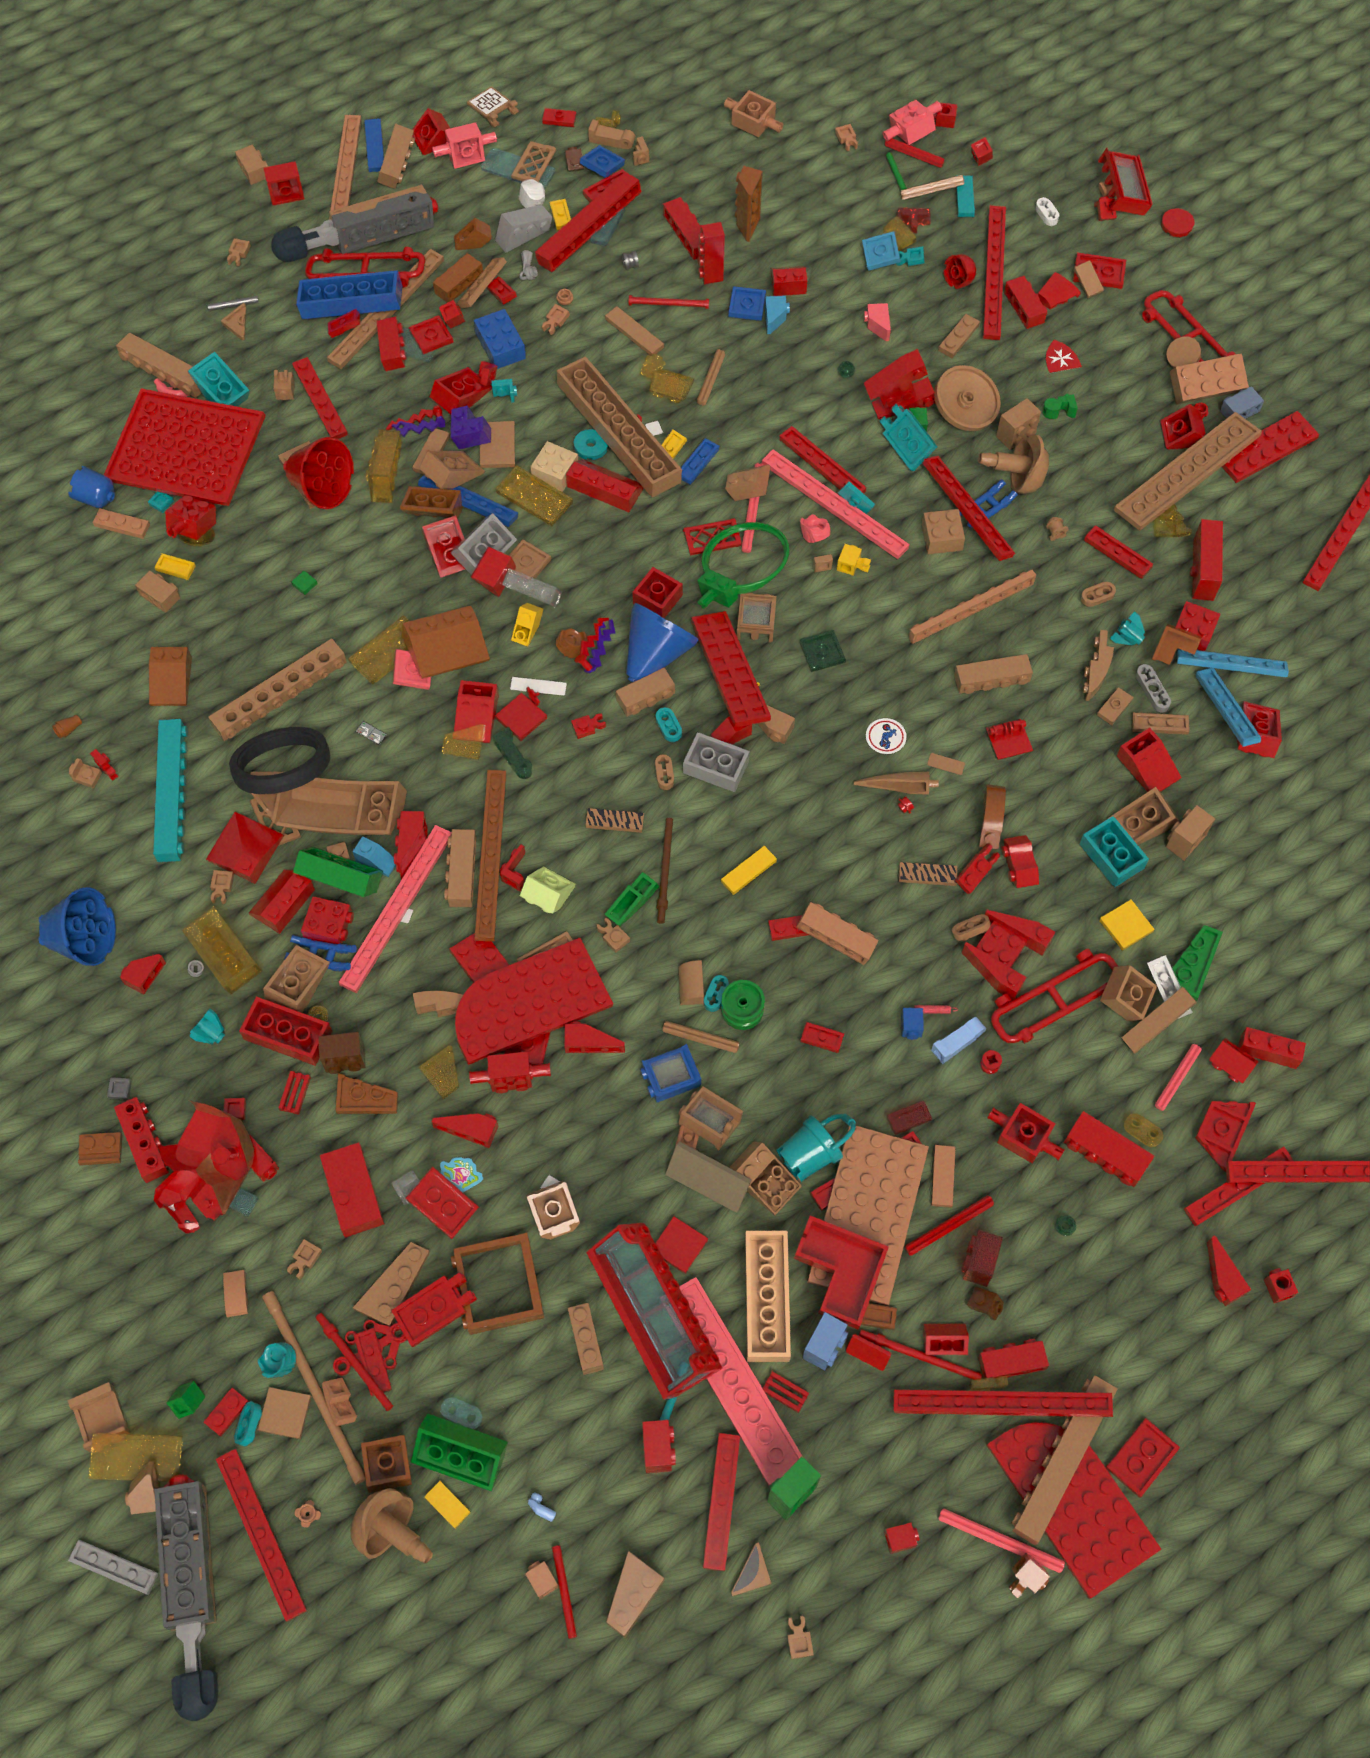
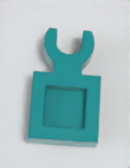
[896,246,925,266]

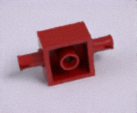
[165,495,216,540]
[469,1052,551,1093]
[987,1103,1065,1164]

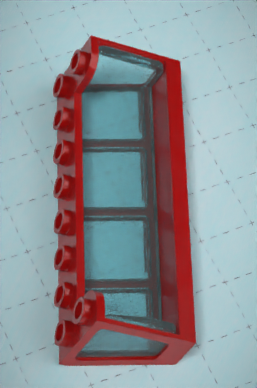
[586,1223,723,1400]

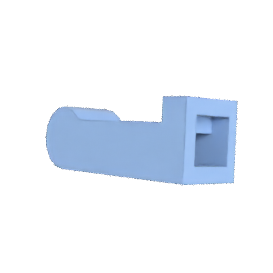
[931,1017,986,1064]

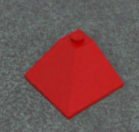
[206,812,284,884]

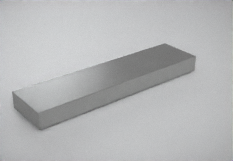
[68,1539,159,1595]

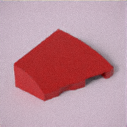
[1038,272,1081,309]

